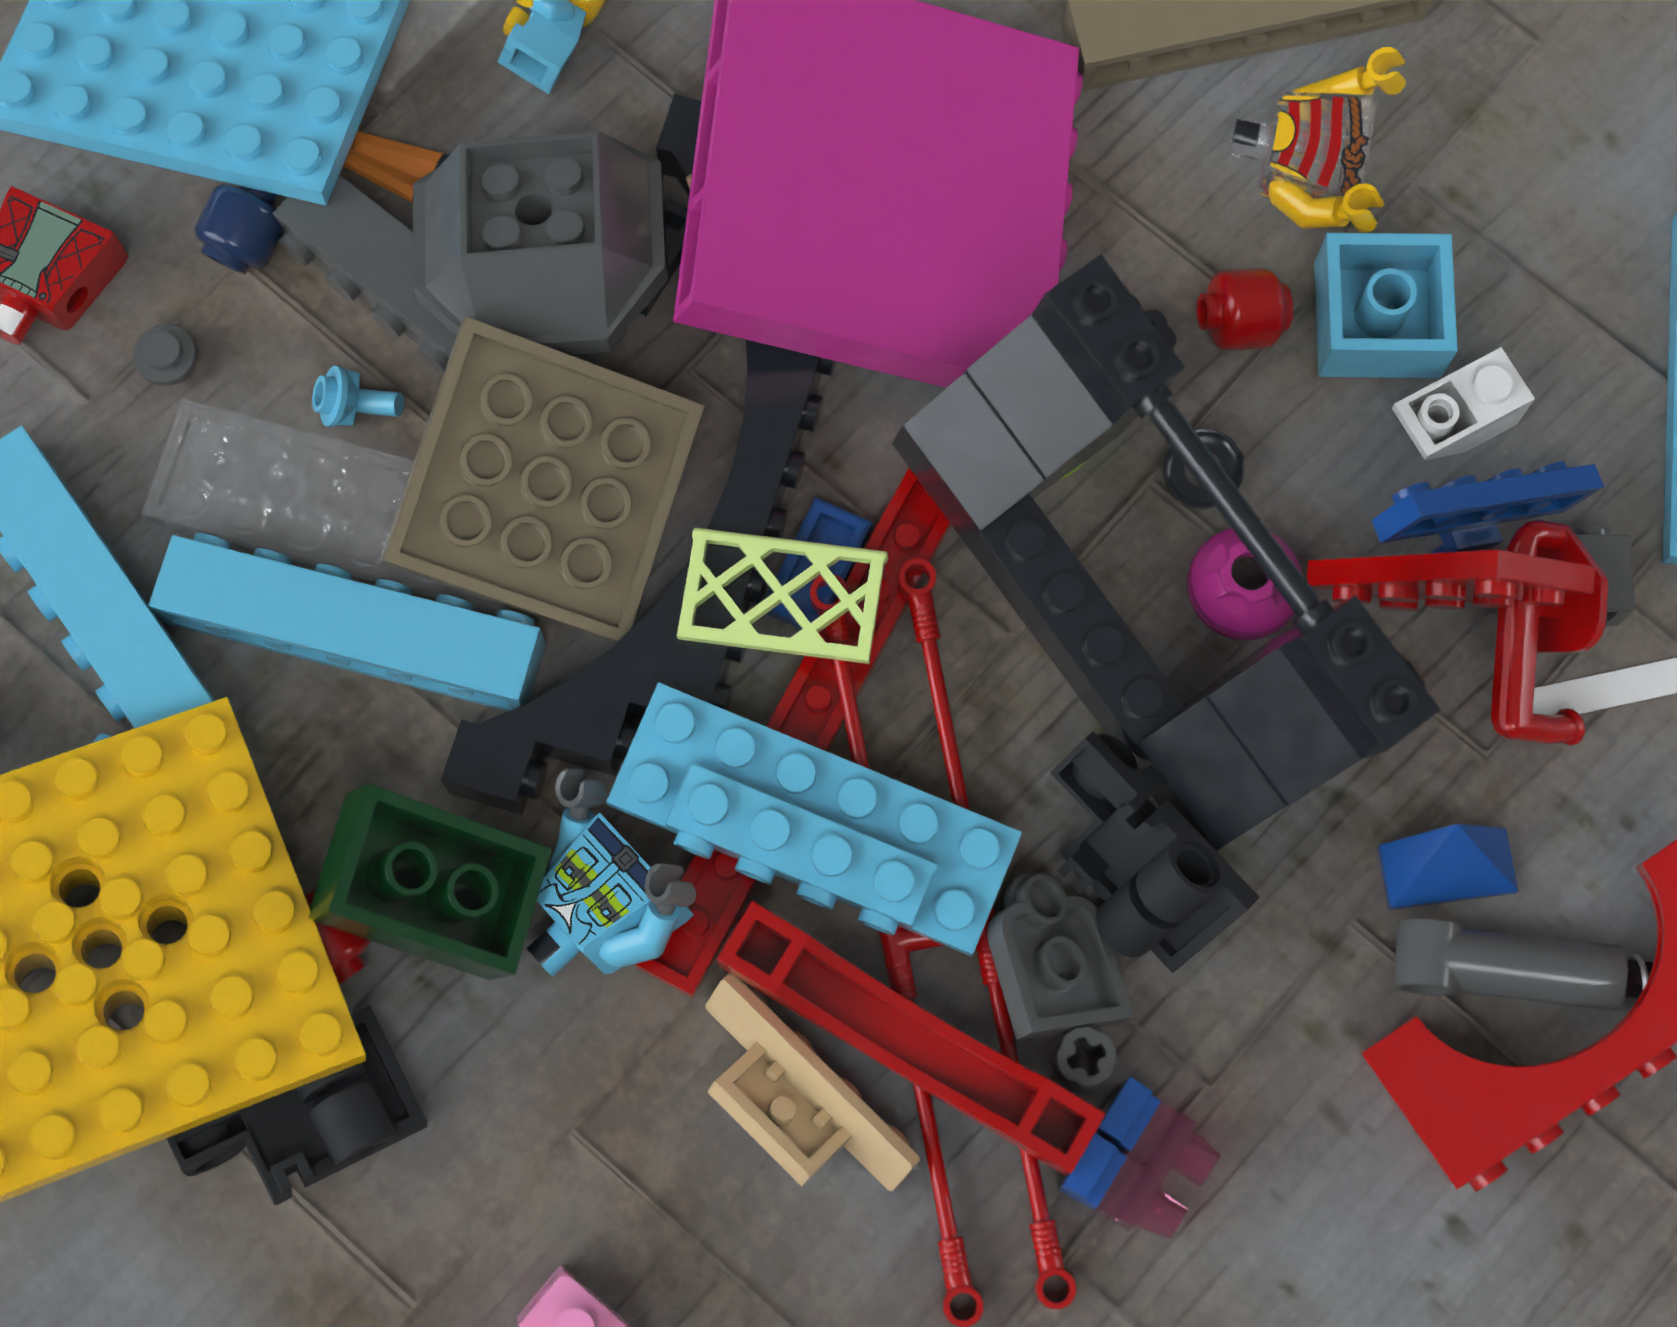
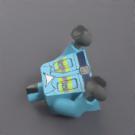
[527,769,697,977]

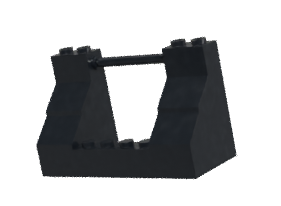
[892,254,1441,851]

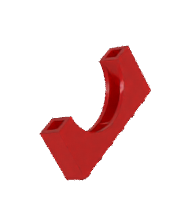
[1361,839,1677,1192]

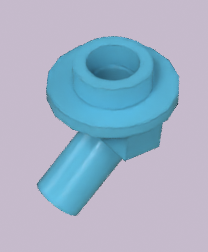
[312,365,404,428]

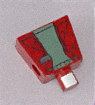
[0,186,129,345]

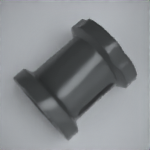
[1051,1027,1117,1094]

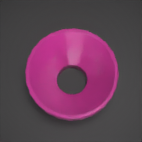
[1187,528,1302,641]

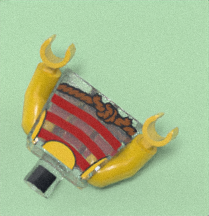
[1229,47,1406,233]

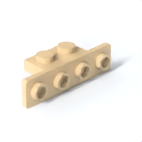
[705,973,920,1191]

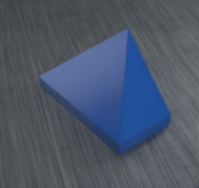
[1377,824,1518,910]

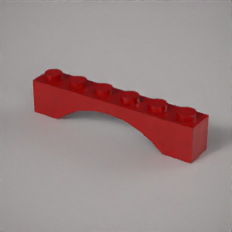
[717,901,1106,1175]

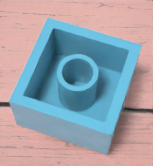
[1314,233,1458,378]

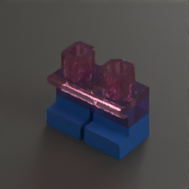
[1058,1076,1221,1240]

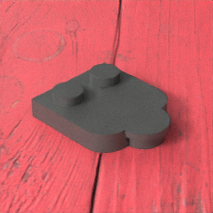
[987,873,1134,1040]

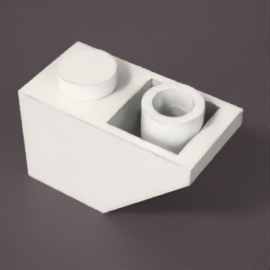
[1392,347,1535,460]

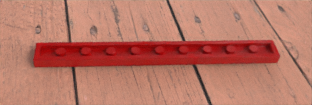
[635,468,951,999]

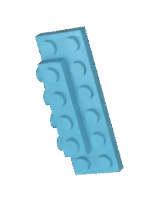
[606,682,1022,957]

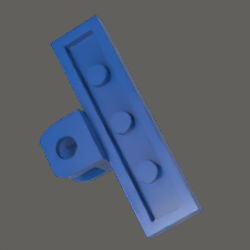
[1371,461,1604,553]

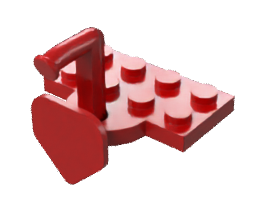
[1307,520,1608,746]

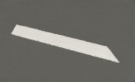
[1533,657,1677,715]

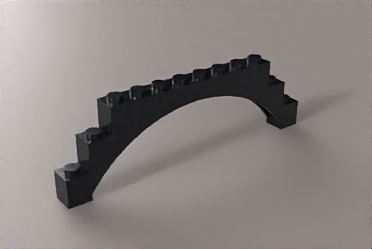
[441,94,837,815]

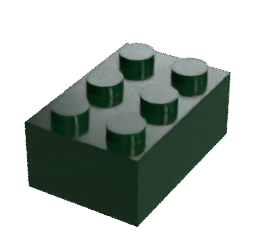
[309,783,552,980]

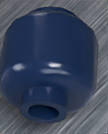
[194,184,283,275]

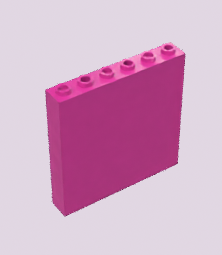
[673,0,1083,388]

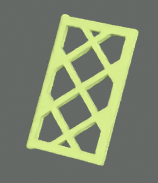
[677,528,888,664]

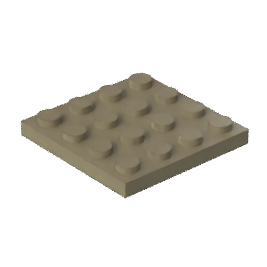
[380,316,705,643]

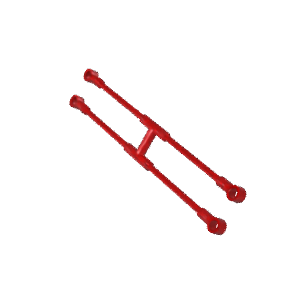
[810,558,1076,1327]

